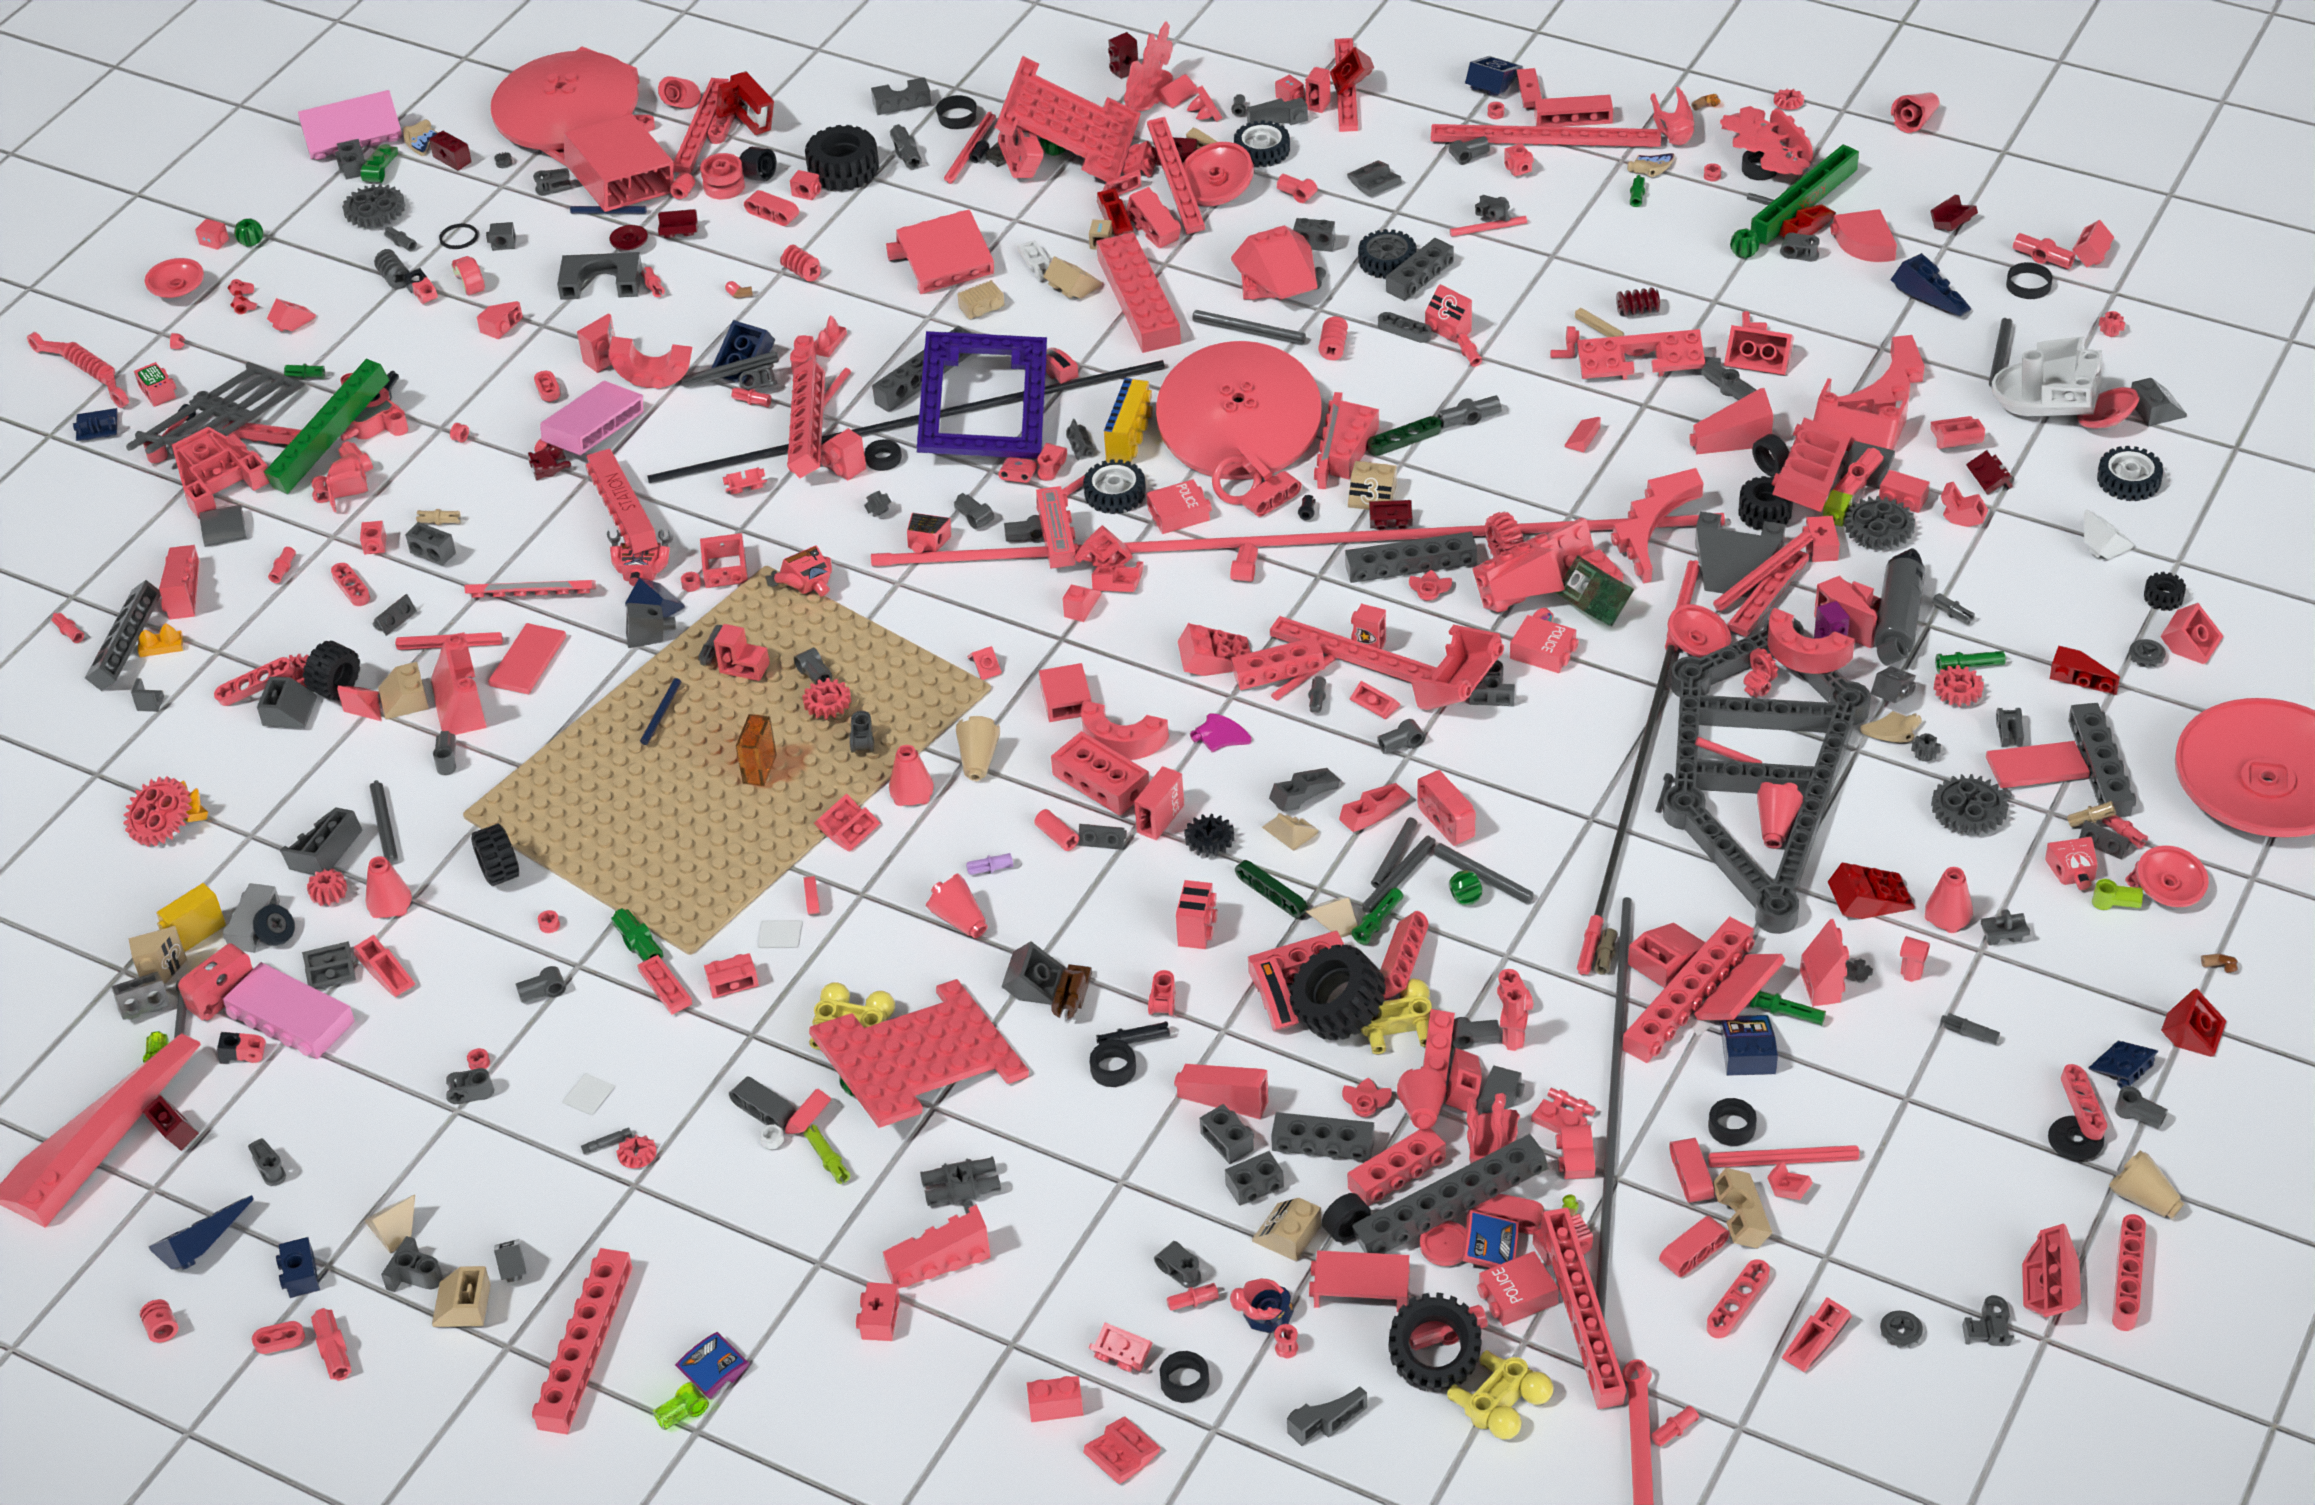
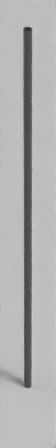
[1596,897,1632,1321]

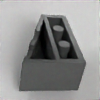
[280,807,363,875]

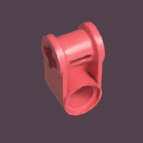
[1037,443,1067,481]
[1497,969,1533,1011]
[1148,970,1176,1016]

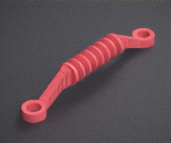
[27,332,129,408]

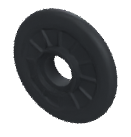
[2048,1116,2104,1160]

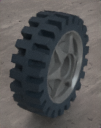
[1358,229,1417,279]

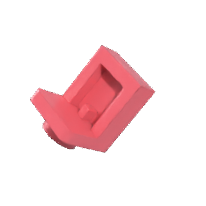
[1767,1162,1813,1200]

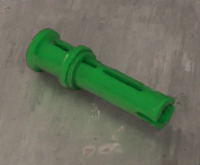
[1935,650,2006,674]
[1351,888,1404,945]
[1750,991,1826,1026]

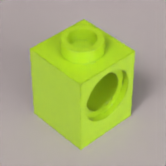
[1822,490,1853,527]

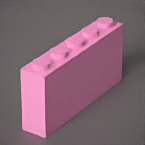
[298,90,402,160]
[540,381,643,456]
[223,962,355,1059]

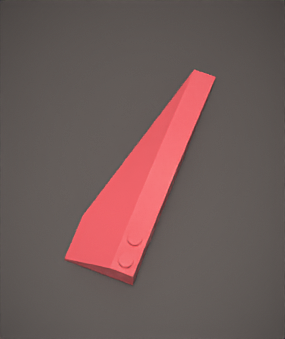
[0,1033,201,1228]

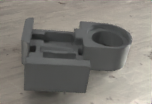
[1962,1295,2014,1346]

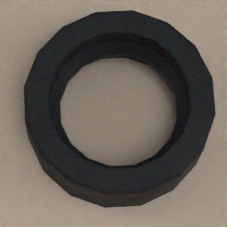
[1742,150,1777,180]
[1752,434,1789,476]
[1089,1040,1136,1087]
[1708,1098,1757,1146]
[1322,1193,1371,1242]
[1159,1351,1210,1403]

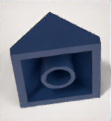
[625,577,685,617]

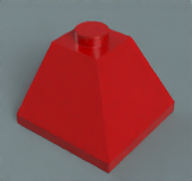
[1330,47,1374,95]
[2161,988,2226,1057]

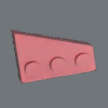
[1126,187,1181,248]

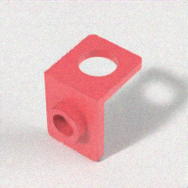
[967,646,1001,680]

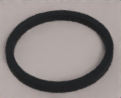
[439,223,478,249]

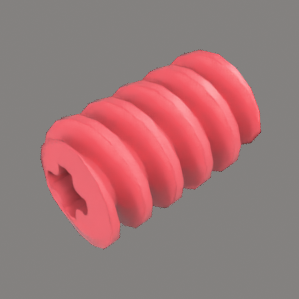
[780,244,821,282]
[1318,316,1348,361]

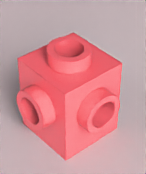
[1504,143,1534,176]

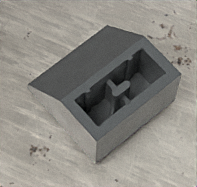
[257,676,317,728]

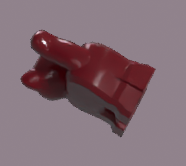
[528,444,571,480]

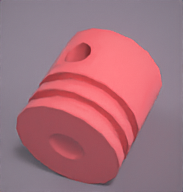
[139,1299,179,1343]

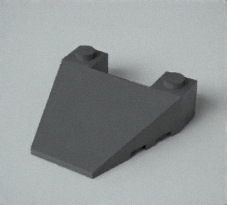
[1695,511,1786,598]

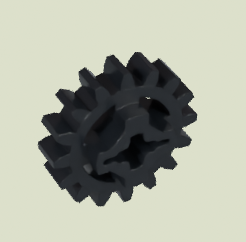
[1184,814,1235,857]

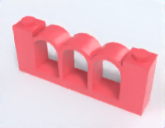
[1771,418,1852,512]

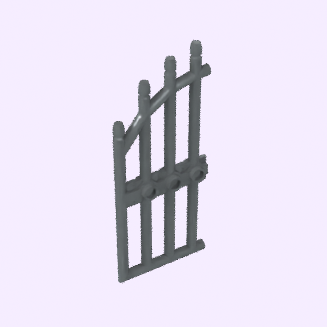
[126,362,305,454]

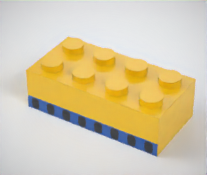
[1104,378,1153,463]

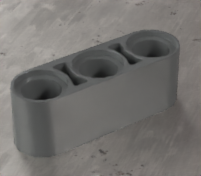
[729,1076,796,1128]

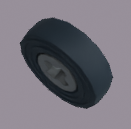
[253,904,295,946]

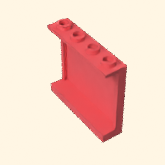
[896,209,994,294]

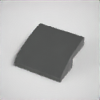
[1347,160,1402,197]
[1840,441,1895,489]
[200,504,247,547]
[302,941,356,989]

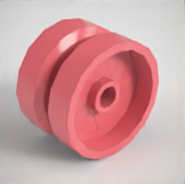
[700,153,745,200]

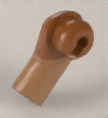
[2201,953,2238,973]

